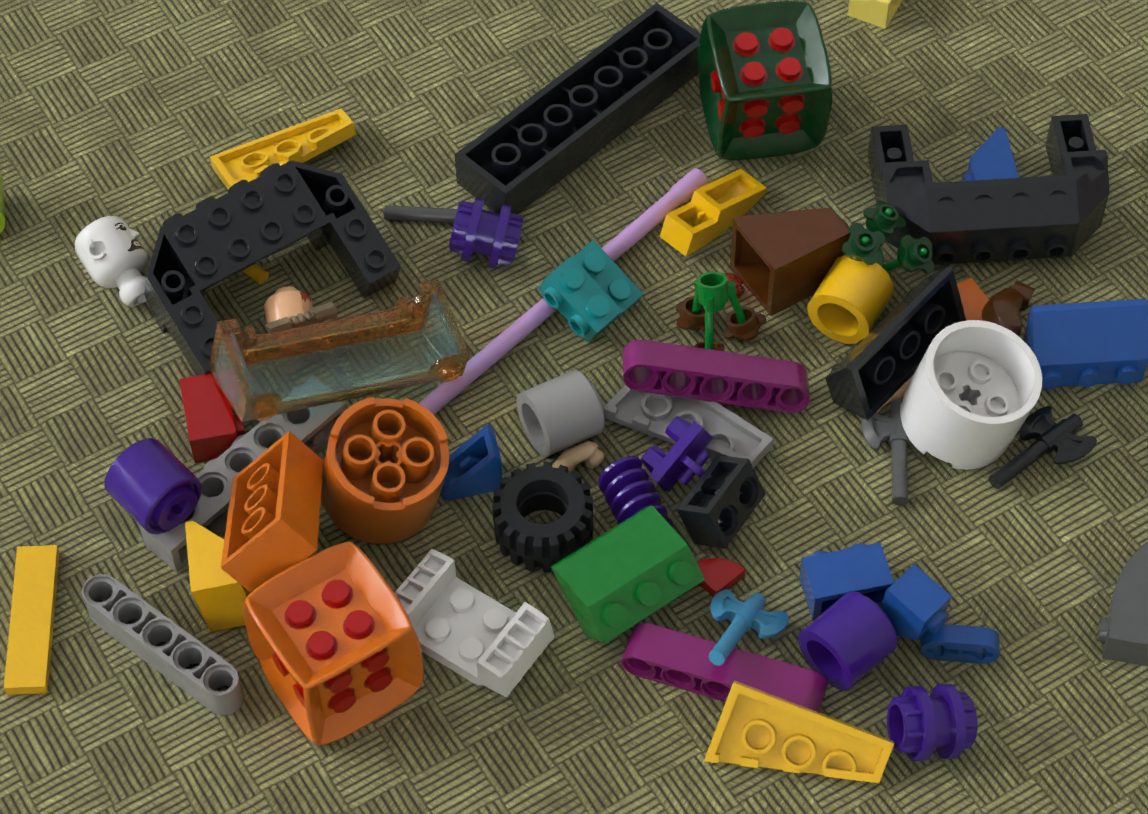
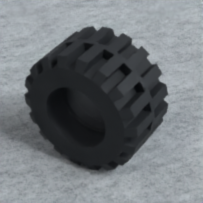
[492,462,593,572]

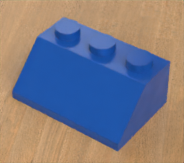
[1023,299,1148,389]

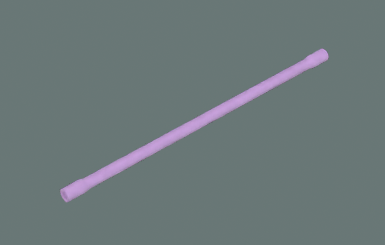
[419,168,708,415]

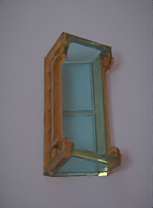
[209,280,470,422]

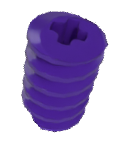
[598,456,673,528]

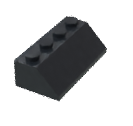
[825,266,966,421]

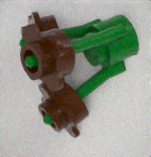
[676,271,766,351]

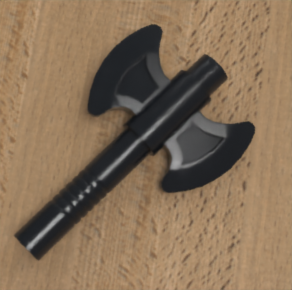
[989,406,1097,489]

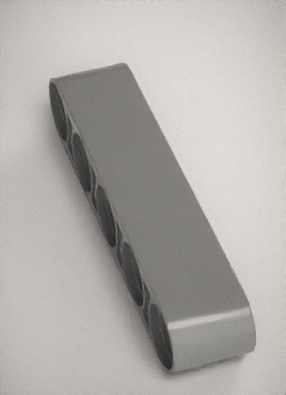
[82,574,244,715]

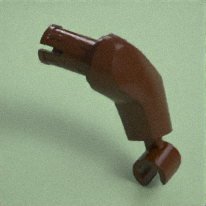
[982,281,1035,337]

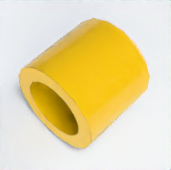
[807,255,894,344]

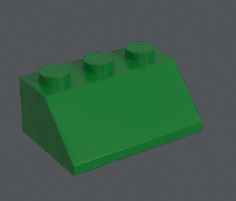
[551,505,705,643]

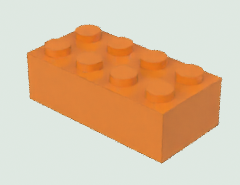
[221,431,324,593]

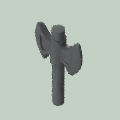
[861,399,911,505]

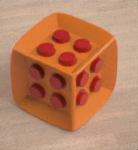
[243,542,424,746]

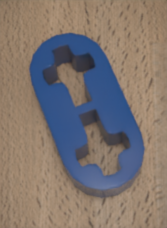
[920,624,1000,663]

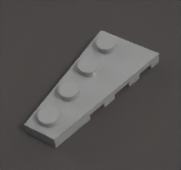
[603,385,774,468]

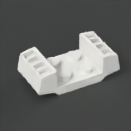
[395,549,554,698]

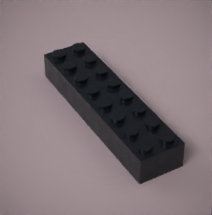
[455,3,701,214]

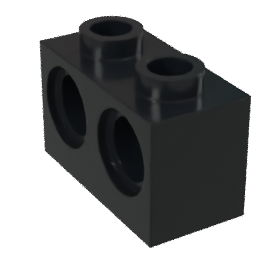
[677,455,765,549]

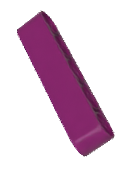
[623,340,810,413]
[620,623,828,712]

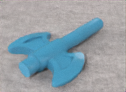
[708,589,789,666]

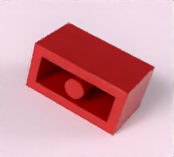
[179,370,245,463]

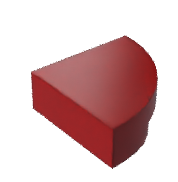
[697,558,746,597]

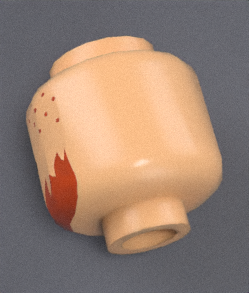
[264,286,316,345]

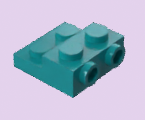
[538,240,644,343]

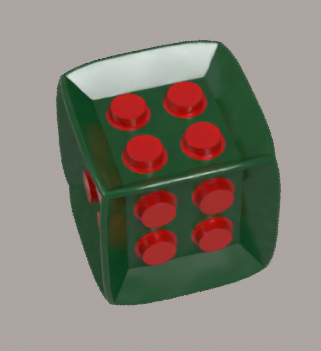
[697,1,833,160]

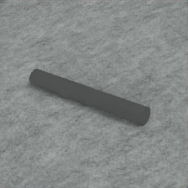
[384,205,494,223]

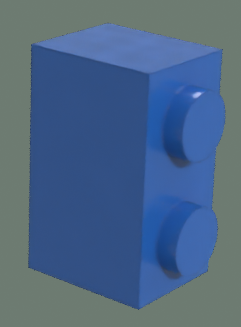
[799,542,894,620]

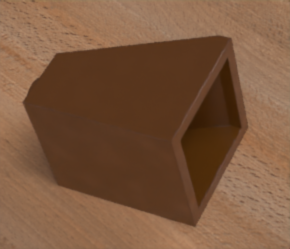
[730,207,850,316]

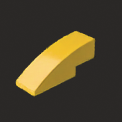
[659,168,767,257]

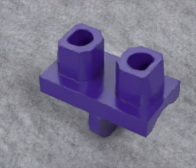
[641,416,713,492]

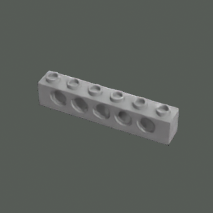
[139,378,346,572]

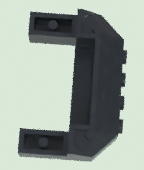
[868,114,1110,266]
[144,160,401,376]

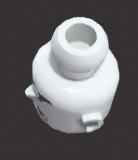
[75,216,149,307]

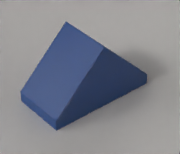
[441,425,503,501]

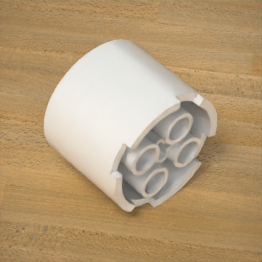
[900,320,1042,470]

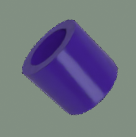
[104,438,202,535]
[798,591,898,691]

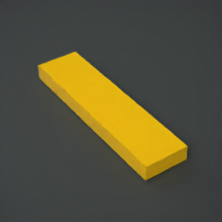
[4,545,60,695]

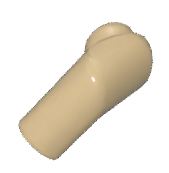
[552,441,605,474]

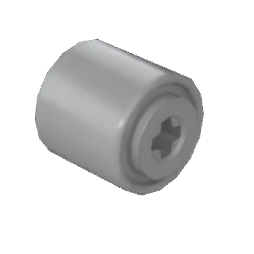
[516,369,605,457]

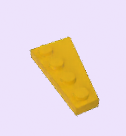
[210,108,357,189]
[704,680,894,783]

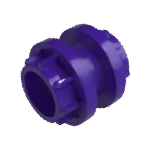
[448,197,523,269]
[887,684,978,761]

